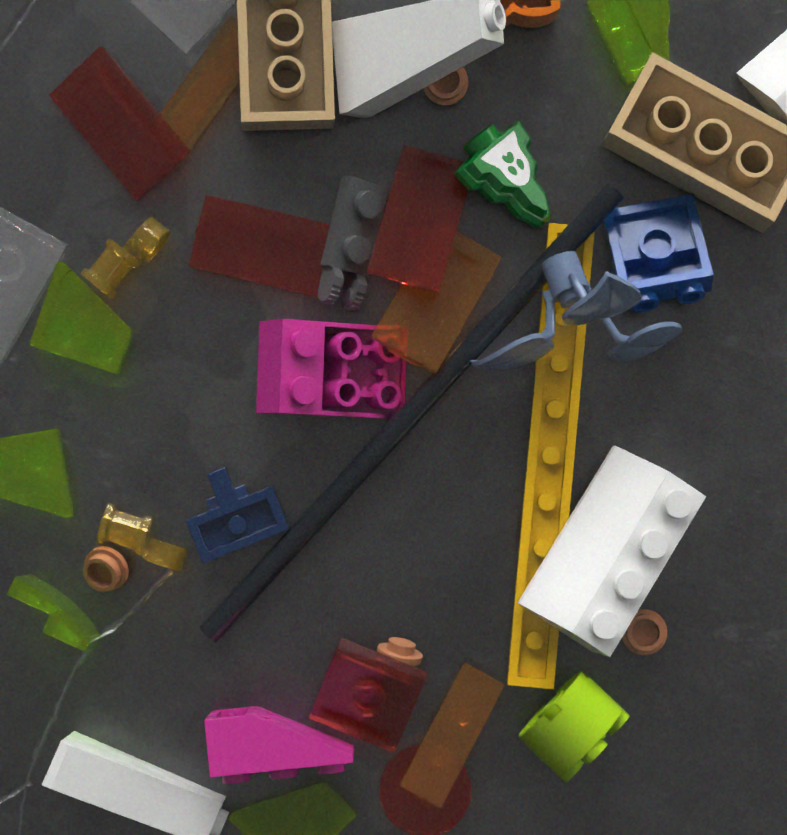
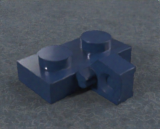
[186,466,289,563]

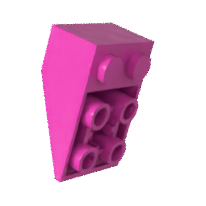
[256,319,408,419]
[204,706,355,784]

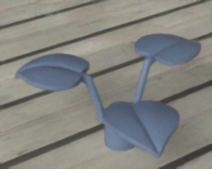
[470,251,683,371]

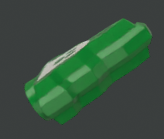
[454,121,552,229]

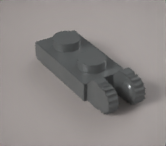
[317,175,389,312]

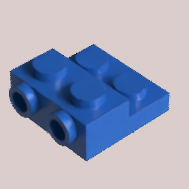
[603,194,714,313]

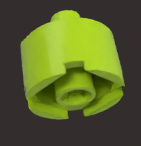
[519,670,630,783]

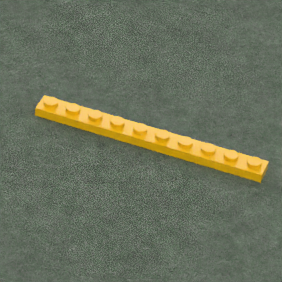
[507,223,595,689]

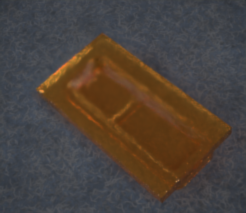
[371,221,502,374]

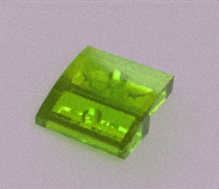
[7,574,102,652]

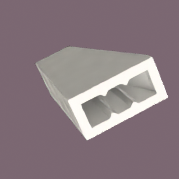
[332,0,506,118]
[42,731,229,835]

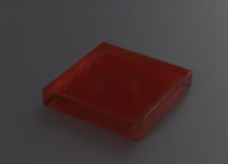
[309,638,428,753]

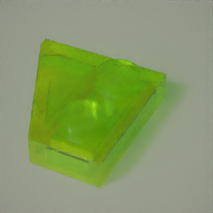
[586,0,670,86]
[29,261,134,375]
[0,428,74,517]
[228,781,357,835]

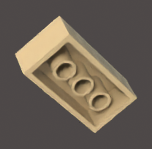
[237,0,335,131]

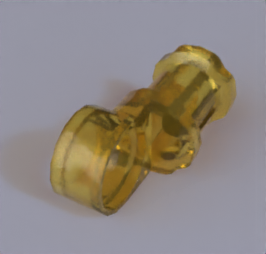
[80,217,171,299]
[96,503,189,572]

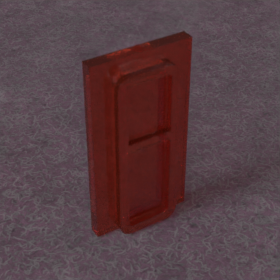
[49,46,191,200]
[367,145,468,294]
[189,195,330,298]

